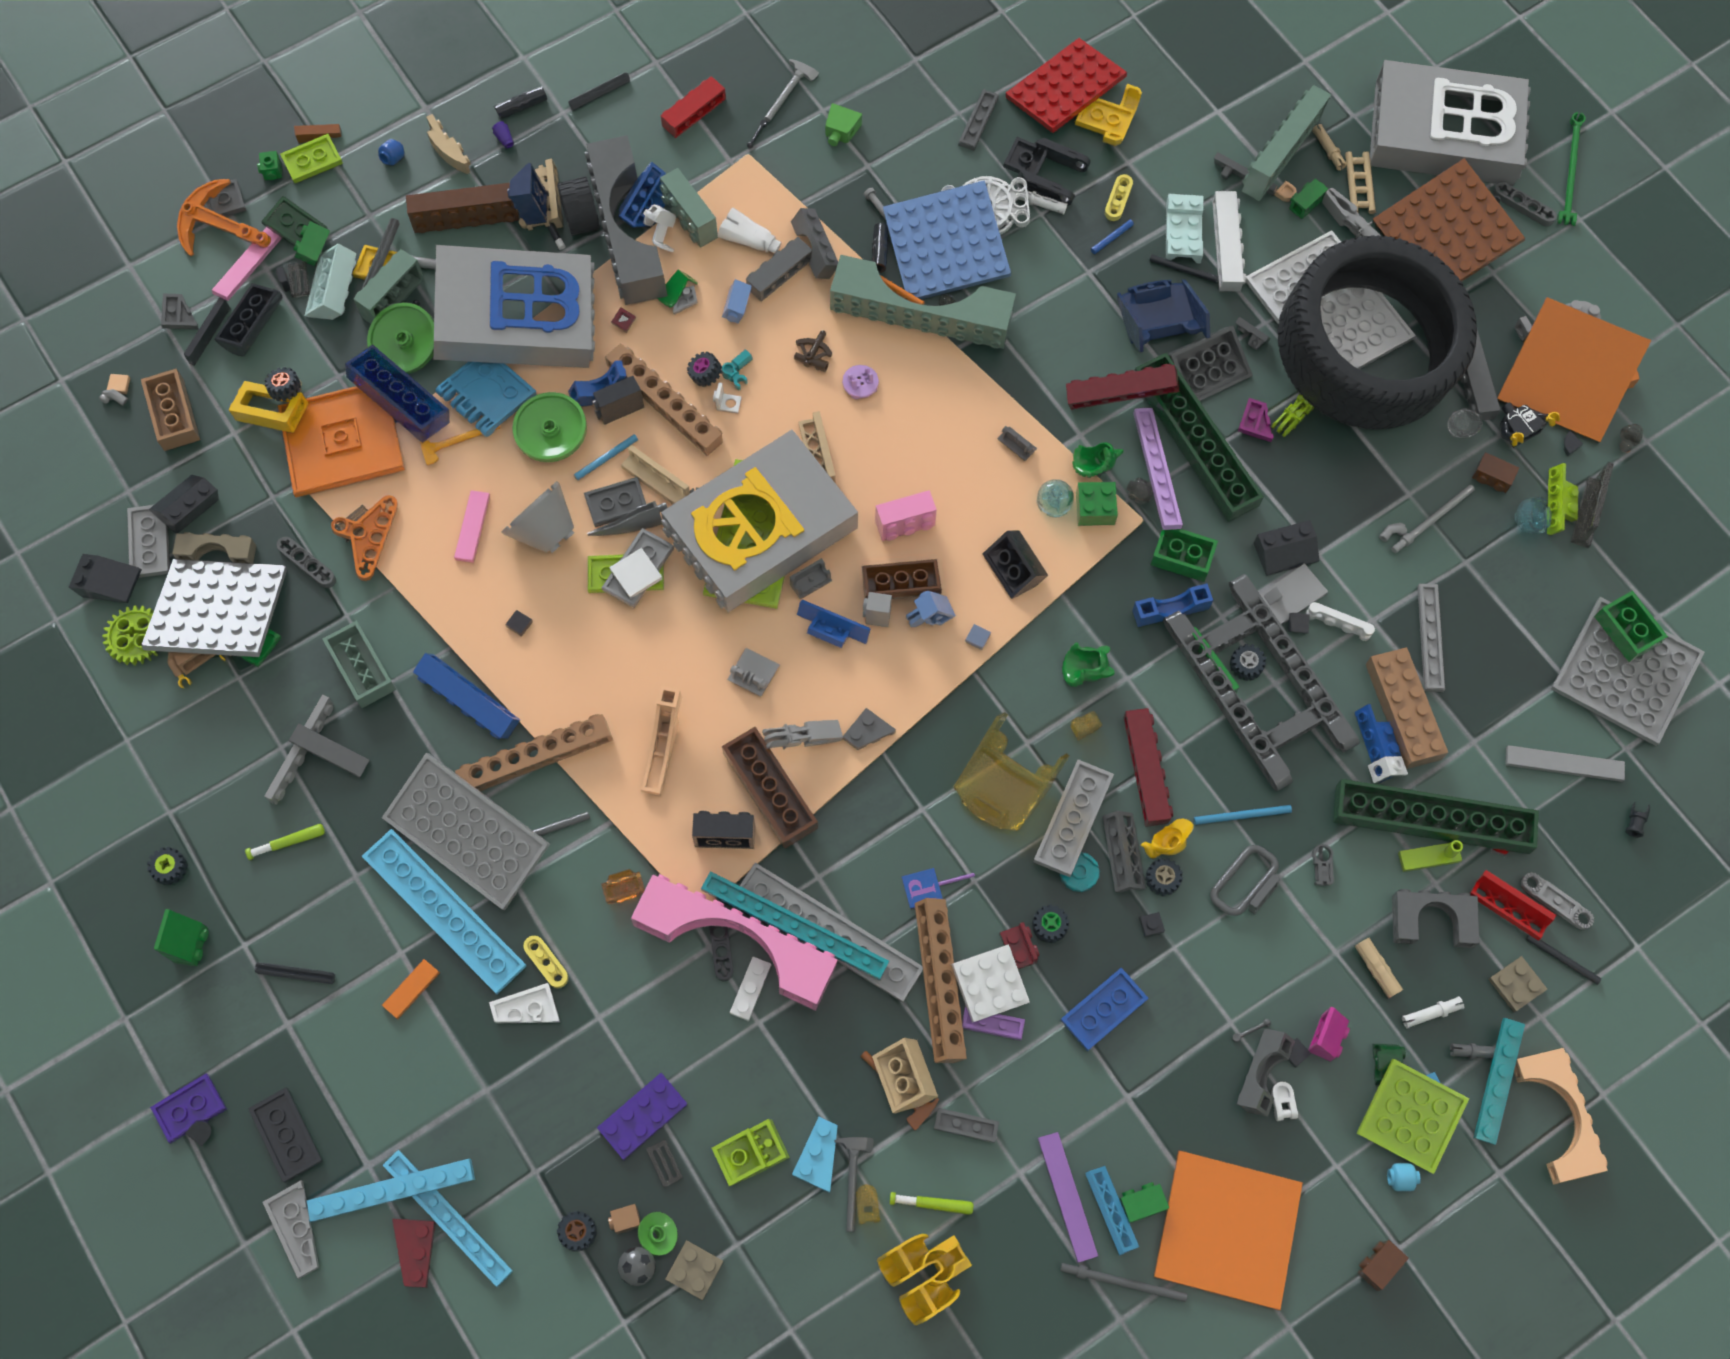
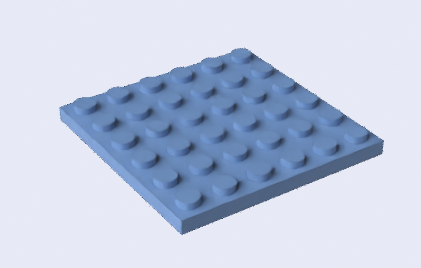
[883,180,1011,299]

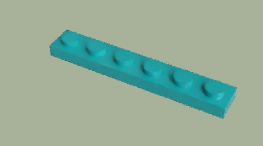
[1473,1018,1525,1145]

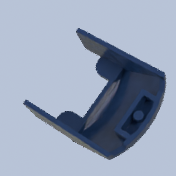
[1117,280,1211,352]

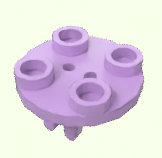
[842,365,879,400]

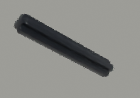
[568,72,630,110]
[255,962,335,984]

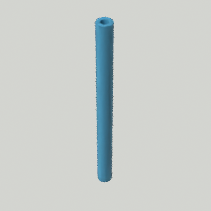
[1194,805,1292,825]

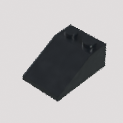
[69,554,142,603]

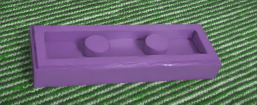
[962,1007,1025,1041]

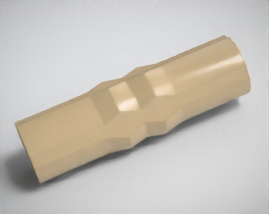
[1355,938,1403,999]

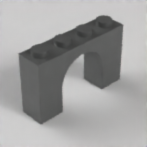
[1392,889,1480,948]

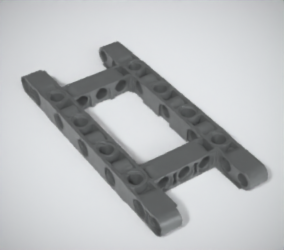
[1163,574,1360,791]

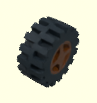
[557,1211,597,1251]

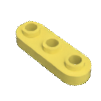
[1105,174,1133,221]
[524,936,568,988]

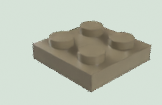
[1488,956,1547,1012]
[665,1240,724,1300]

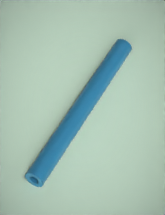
[574,434,638,480]

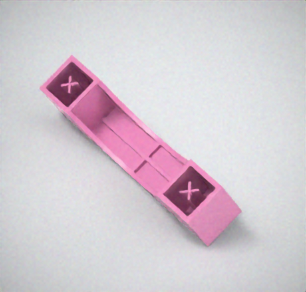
[631,874,837,1011]

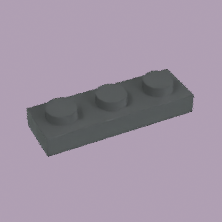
[934,1108,999,1143]

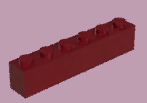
[1066,364,1179,410]
[1123,708,1173,827]

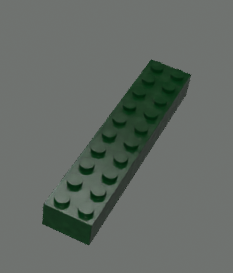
[1135,352,1264,522]
[1333,779,1539,854]

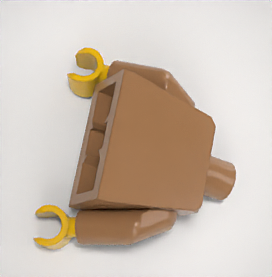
[167,652,231,688]

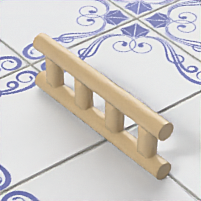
[1345,152,1376,214]

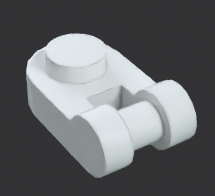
[1271,1082,1298,1121]

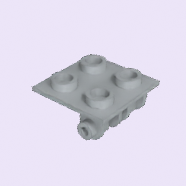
[727,648,780,697]

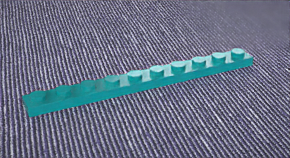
[701,871,889,980]

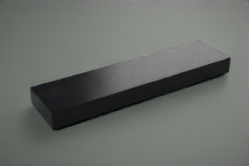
[184,297,231,366]

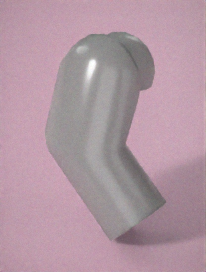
[99,389,128,406]
[1379,522,1407,542]

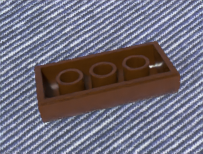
[862,559,942,599]

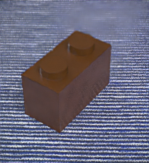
[1472,452,1519,493]
[1357,1240,1409,1291]

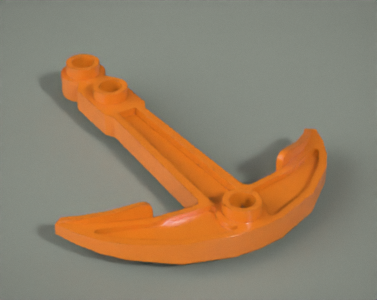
[177,179,271,256]

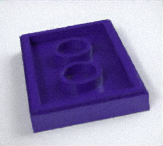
[150,1073,227,1144]

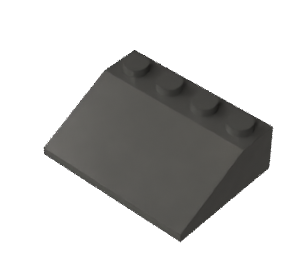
[1168,326,1253,401]

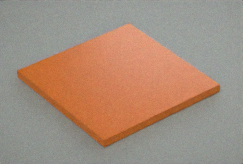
[1497,297,1651,442]
[278,379,405,498]
[1154,1151,1303,1310]

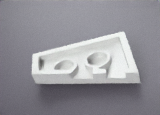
[489,983,561,1023]

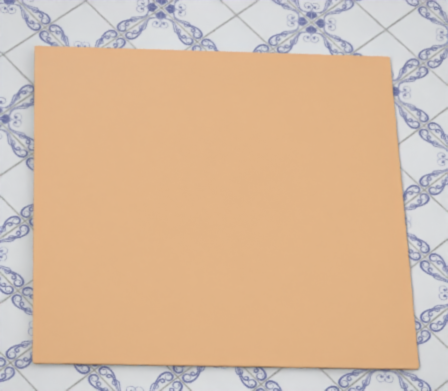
[309,154,1143,902]

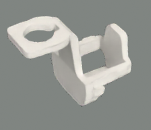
[643,204,676,252]

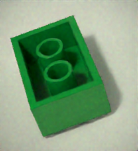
[1150,528,1218,582]
[1594,590,1668,662]

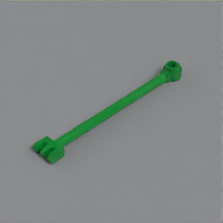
[1557,112,1586,226]

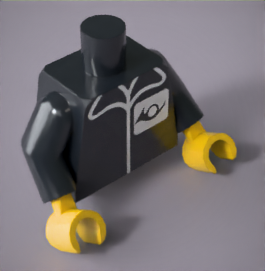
[1500,402,1560,448]

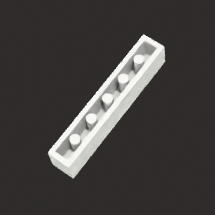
[1212,191,1246,291]

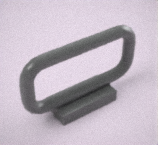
[1210,845,1280,916]

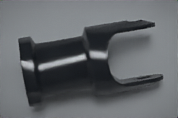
[1625,802,1650,838]

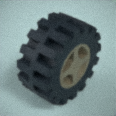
[1145,858,1183,896]

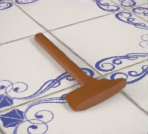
[860,1051,939,1130]

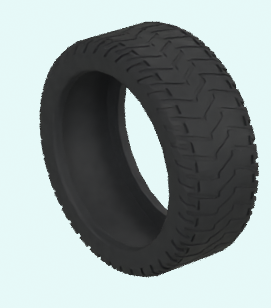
[1277,235,1477,430]

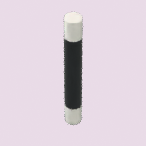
[547,222,565,250]

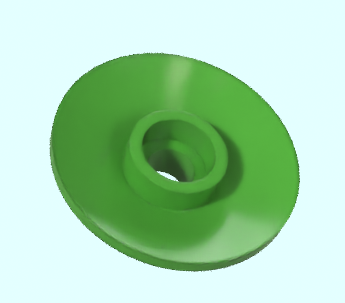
[638,1212,677,1256]

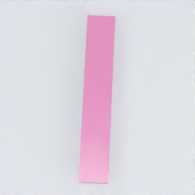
[212,227,282,301]

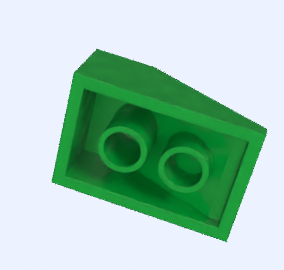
[154,909,209,966]

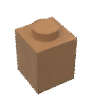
[608,1204,641,1234]

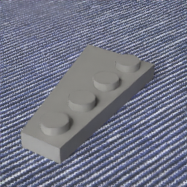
[262,1180,319,1279]

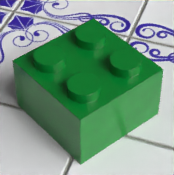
[1076,482,1118,526]

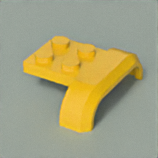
[1075,84,1142,146]

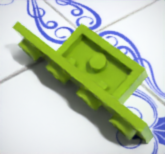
[1547,463,1579,535]

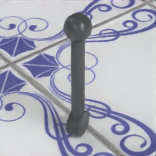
[1232,1019,1271,1042]

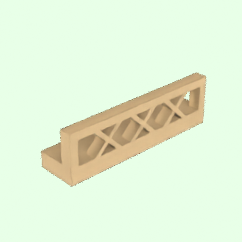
[798,411,836,484]
[621,445,690,504]

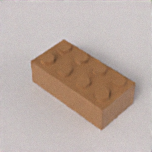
[141,368,200,451]

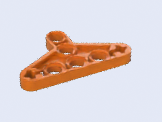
[331,495,398,581]

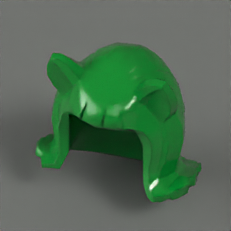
[1072,442,1124,478]
[1062,642,1115,687]

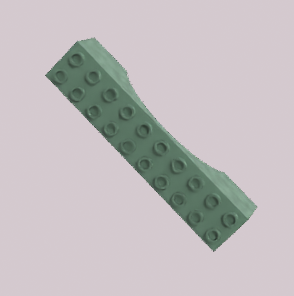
[830,255,1016,349]

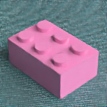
[875,490,937,541]

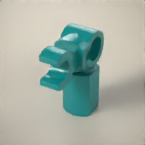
[722,349,753,390]

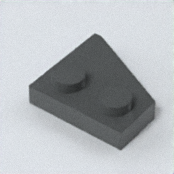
[161,293,198,329]
[843,708,896,750]

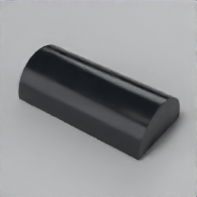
[214,283,283,357]

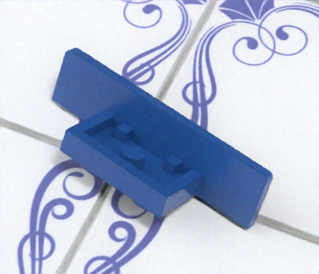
[797,600,871,648]
[1355,704,1401,783]

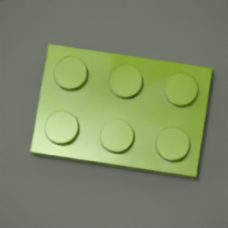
[280,134,343,183]

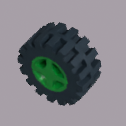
[1032,904,1069,943]

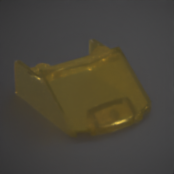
[954,712,1070,831]

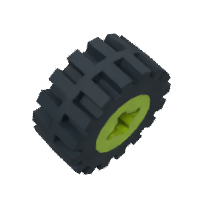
[147,847,188,885]

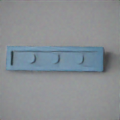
[1085,1166,1139,1255]

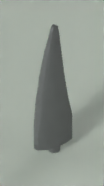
[587,501,668,536]

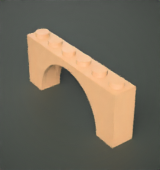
[1514,1048,1608,1185]

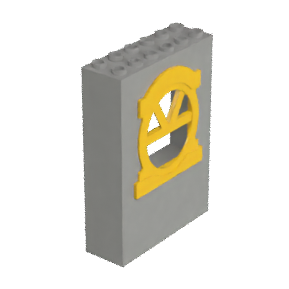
[661,430,858,612]

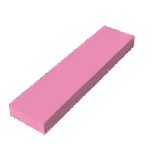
[454,490,490,563]

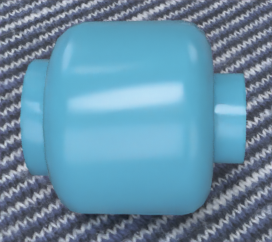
[1387,1163,1420,1191]

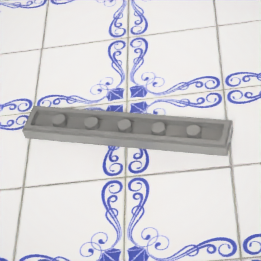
[1417,584,1445,692]
[1505,745,1625,782]

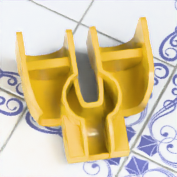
[877,1234,972,1325]

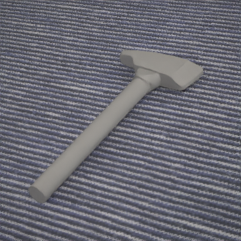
[764,59,819,122]

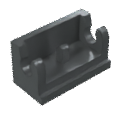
[790,558,832,599]

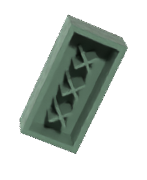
[660,168,718,248]
[354,249,424,324]
[322,620,396,708]

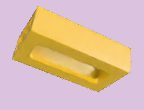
[229,381,309,433]

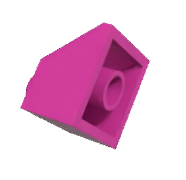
[1308,1007,1350,1062]

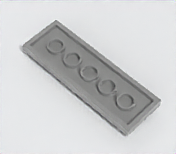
[1033,760,1114,877]

